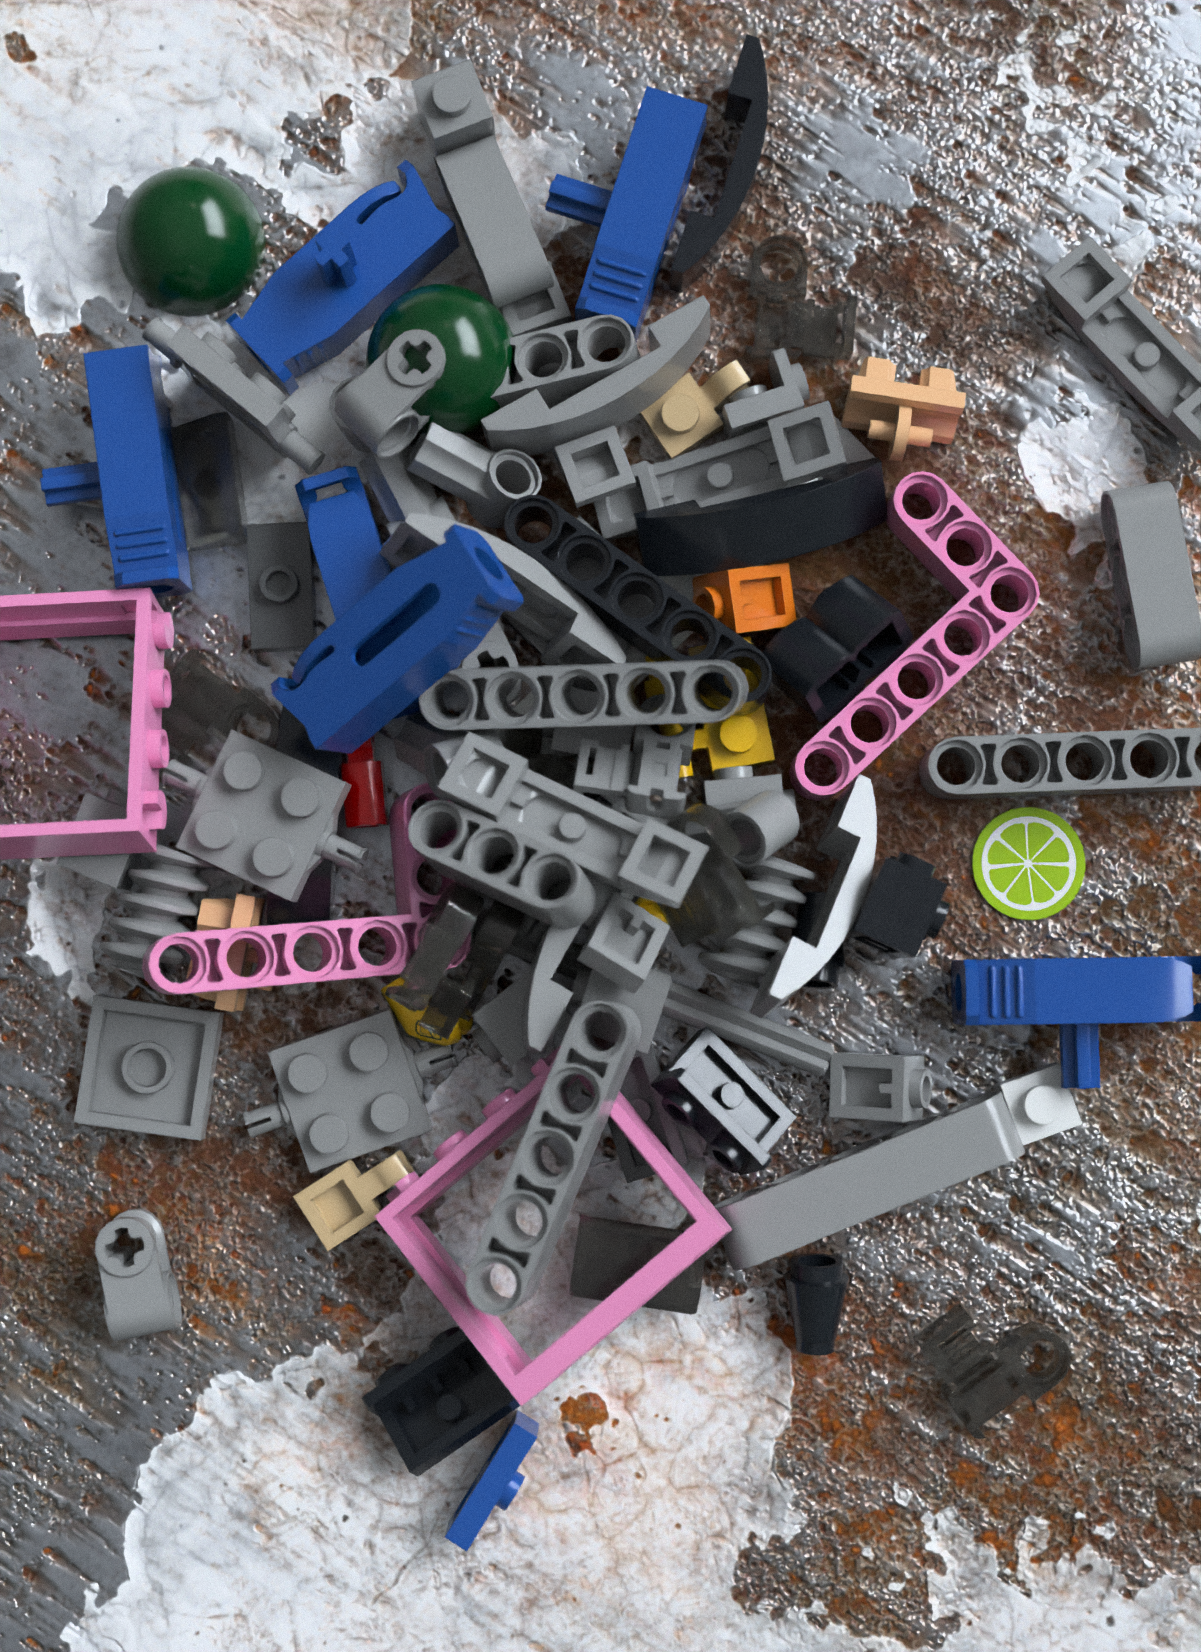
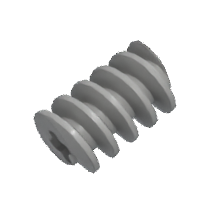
[99,844,217,983]
[697,856,816,990]

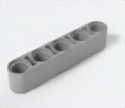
[329,314,641,453]
[419,659,749,730]
[919,728,1201,800]
[465,1000,642,1316]
[713,1091,1025,1271]

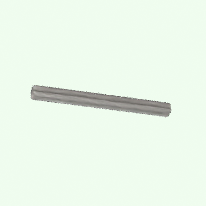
[473,909,834,1076]

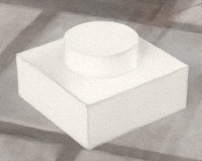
[995,1062,1082,1145]

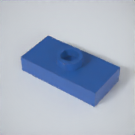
[444,1410,539,1552]

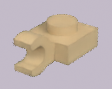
[639,360,750,459]
[293,1149,415,1251]

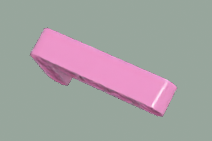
[789,471,1040,801]
[142,783,471,995]

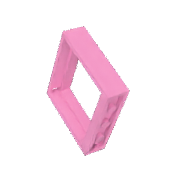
[0,587,174,860]
[374,1046,733,1406]

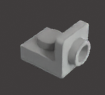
[721,348,810,440]
[577,892,671,994]
[829,1052,932,1122]

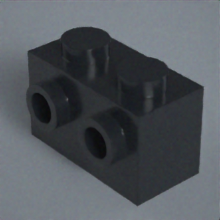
[846,852,950,959]

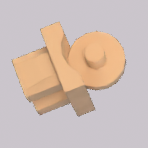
[841,356,966,462]
[186,894,297,1012]

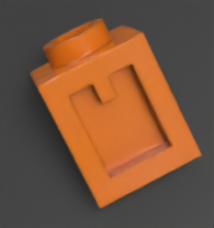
[692,563,797,639]

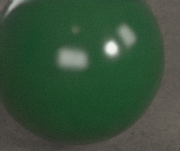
[116,166,266,316]
[366,284,517,436]

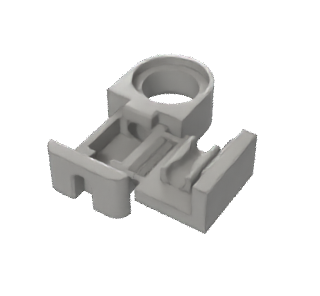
[573,694,696,819]

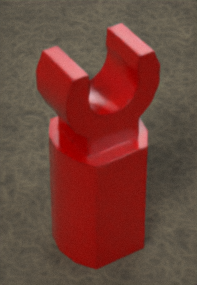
[341,734,389,829]

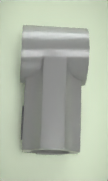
[406,422,542,528]
[359,444,455,535]
[394,713,504,801]
[666,790,800,868]

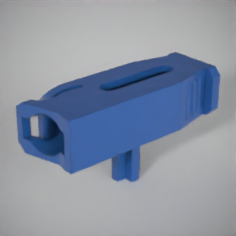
[545,86,708,343]
[226,160,460,395]
[40,344,193,598]
[295,466,422,726]
[271,524,524,754]
[951,956,1201,1089]

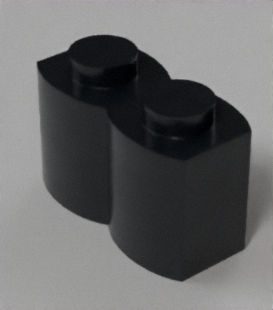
[762,575,913,722]

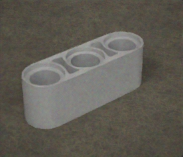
[434,135,554,308]
[1100,481,1201,670]
[408,800,596,929]

